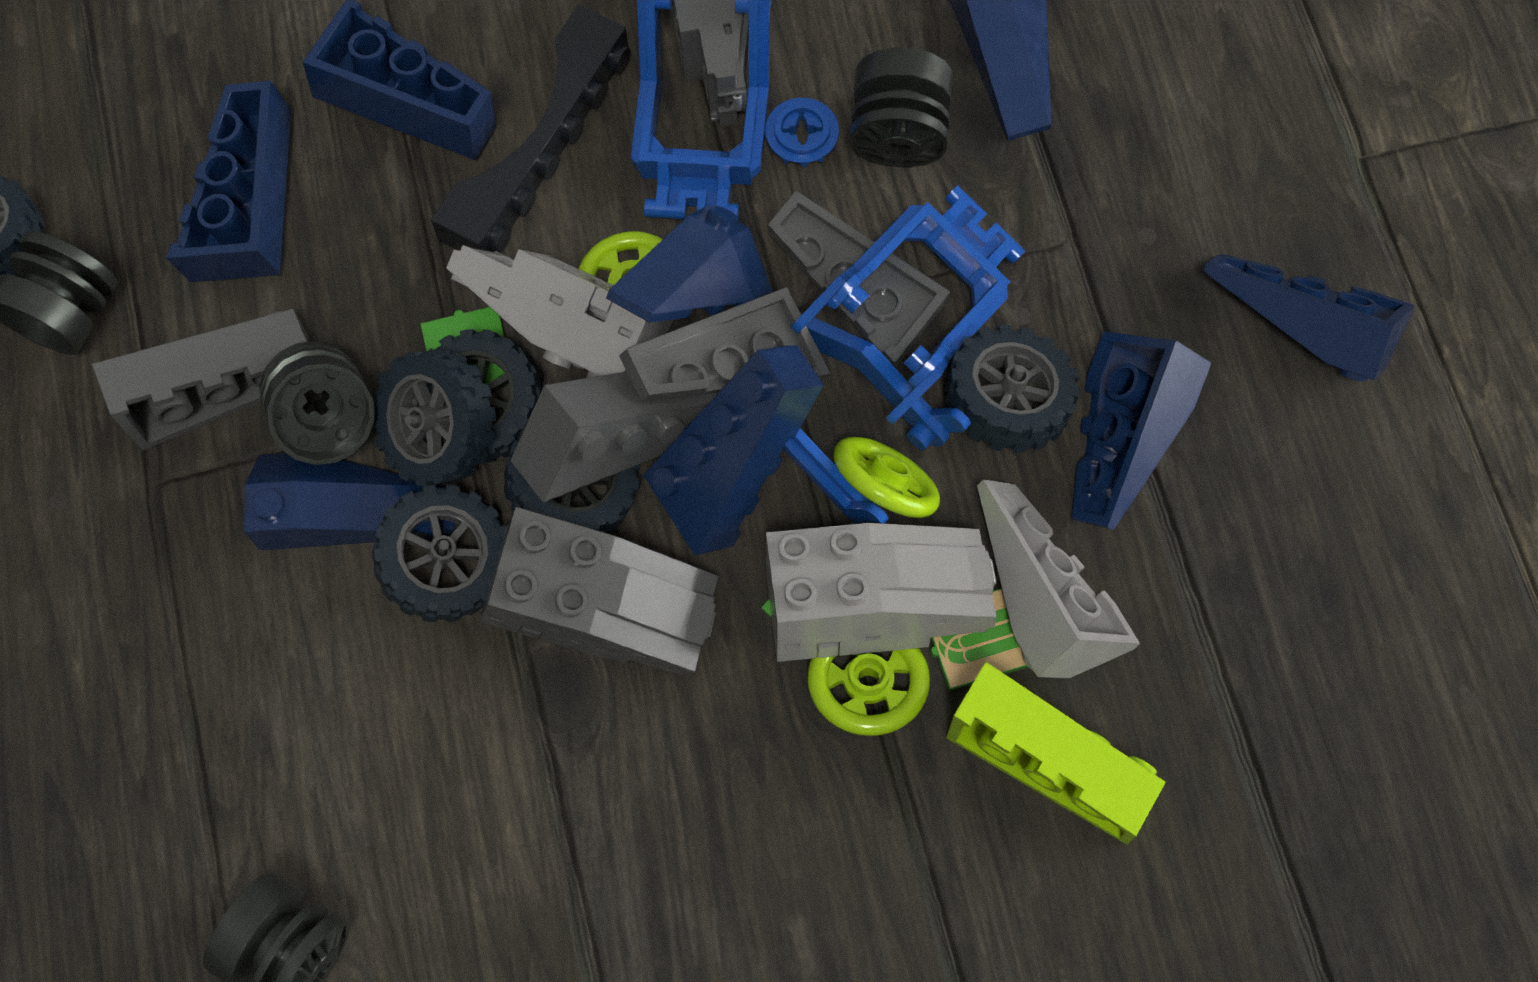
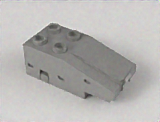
[446,245,674,378]
[766,523,997,662]

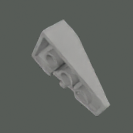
[977,479,1140,678]

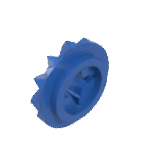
[765,98,839,168]

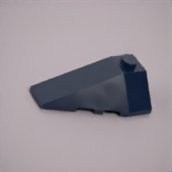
[950,0,1051,141]
[606,205,772,322]
[1204,254,1415,381]
[1072,331,1211,530]
[244,453,456,550]

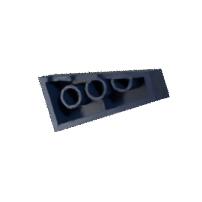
[303,0,496,160]
[166,81,291,282]
[643,345,824,556]

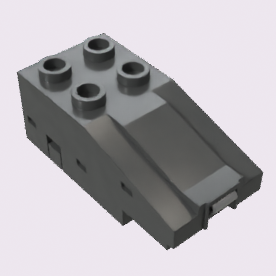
[671,0,749,127]
[479,507,718,675]

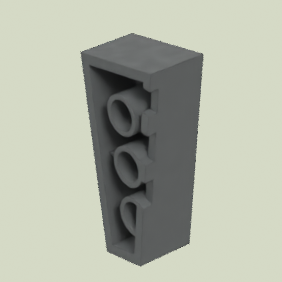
[92,309,310,451]
[510,372,718,502]

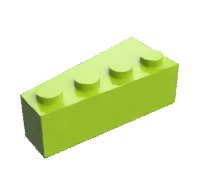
[946,662,1166,845]

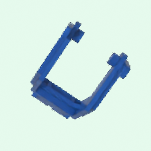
[631,0,772,221]
[790,185,1025,425]
[782,314,971,524]

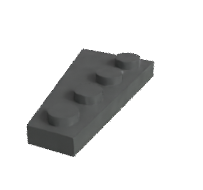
[768,191,950,368]
[619,287,830,401]

